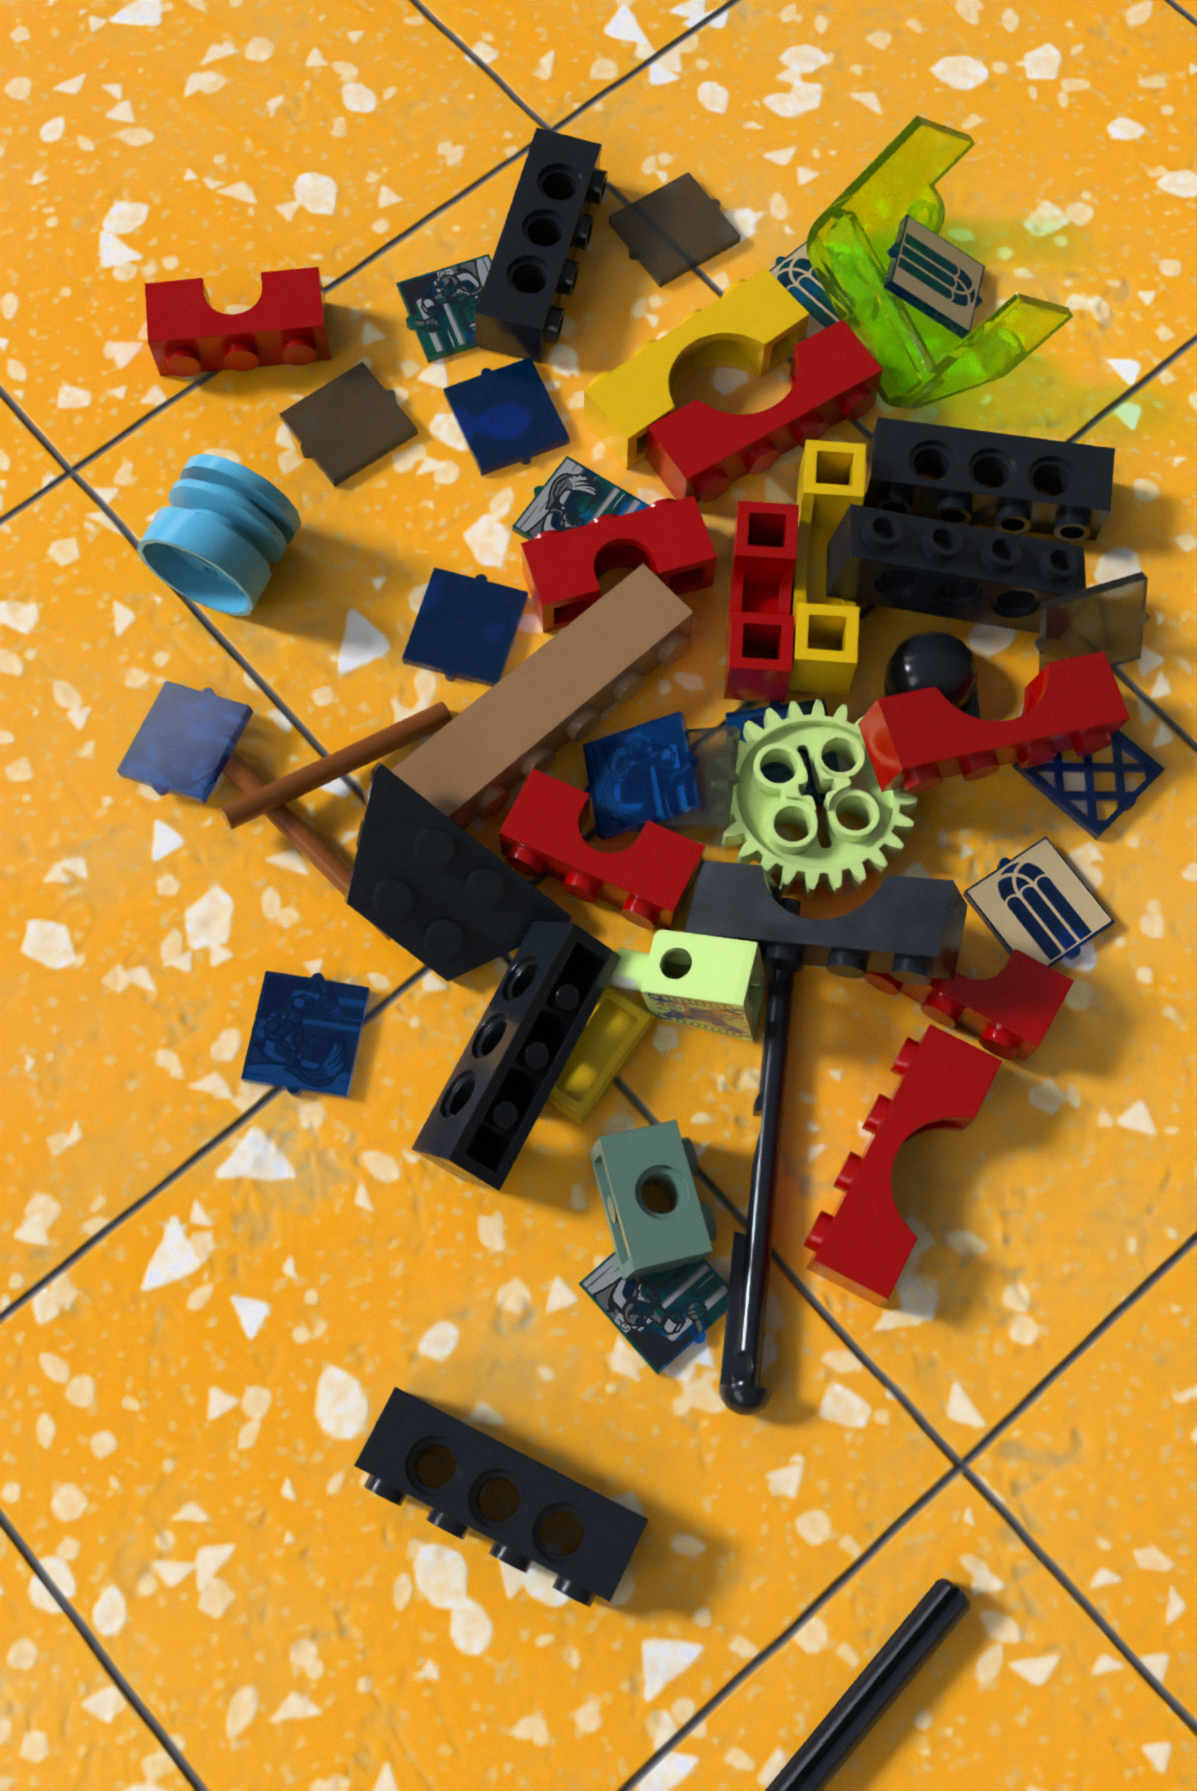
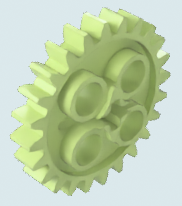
[711,699,917,899]

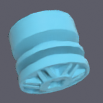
[137,453,301,616]

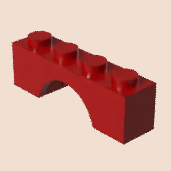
[646,319,883,503]
[858,651,1130,794]
[803,1024,1002,1307]

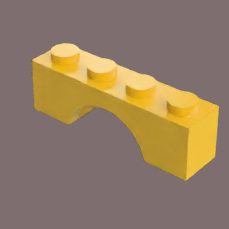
[584,268,810,470]
[788,439,866,695]

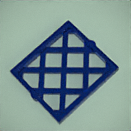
[1012,729,1165,840]

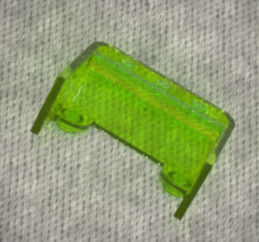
[806,115,1073,410]

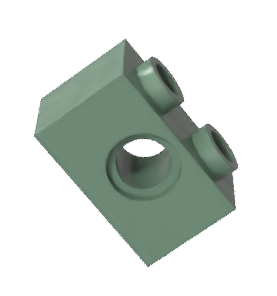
[589,1120,717,1281]

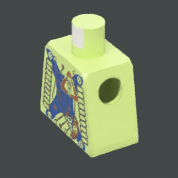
[611,930,767,1042]

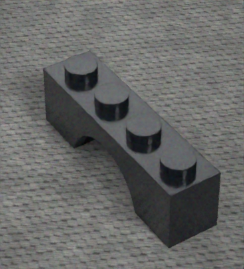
[685,861,968,985]

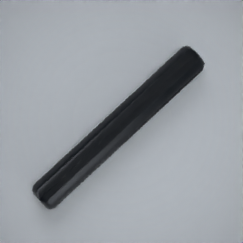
[765,1578,971,1791]

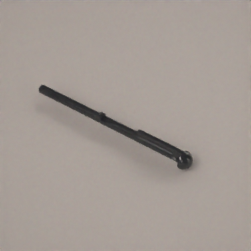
[719,897,801,1416]

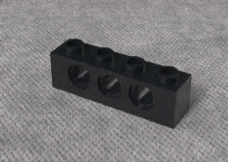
[475,128,608,363]
[863,417,1115,542]
[826,504,1087,636]
[411,921,621,1191]
[354,1387,649,1607]

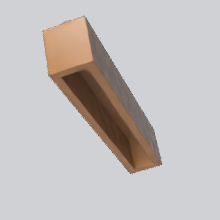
[363,563,694,829]

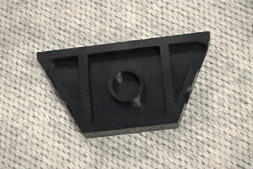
[344,762,572,982]

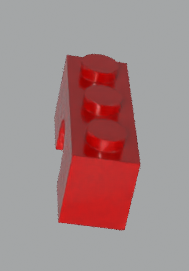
[145,267,331,377]
[521,496,717,633]
[724,501,799,703]
[499,768,706,931]
[864,948,1074,1062]

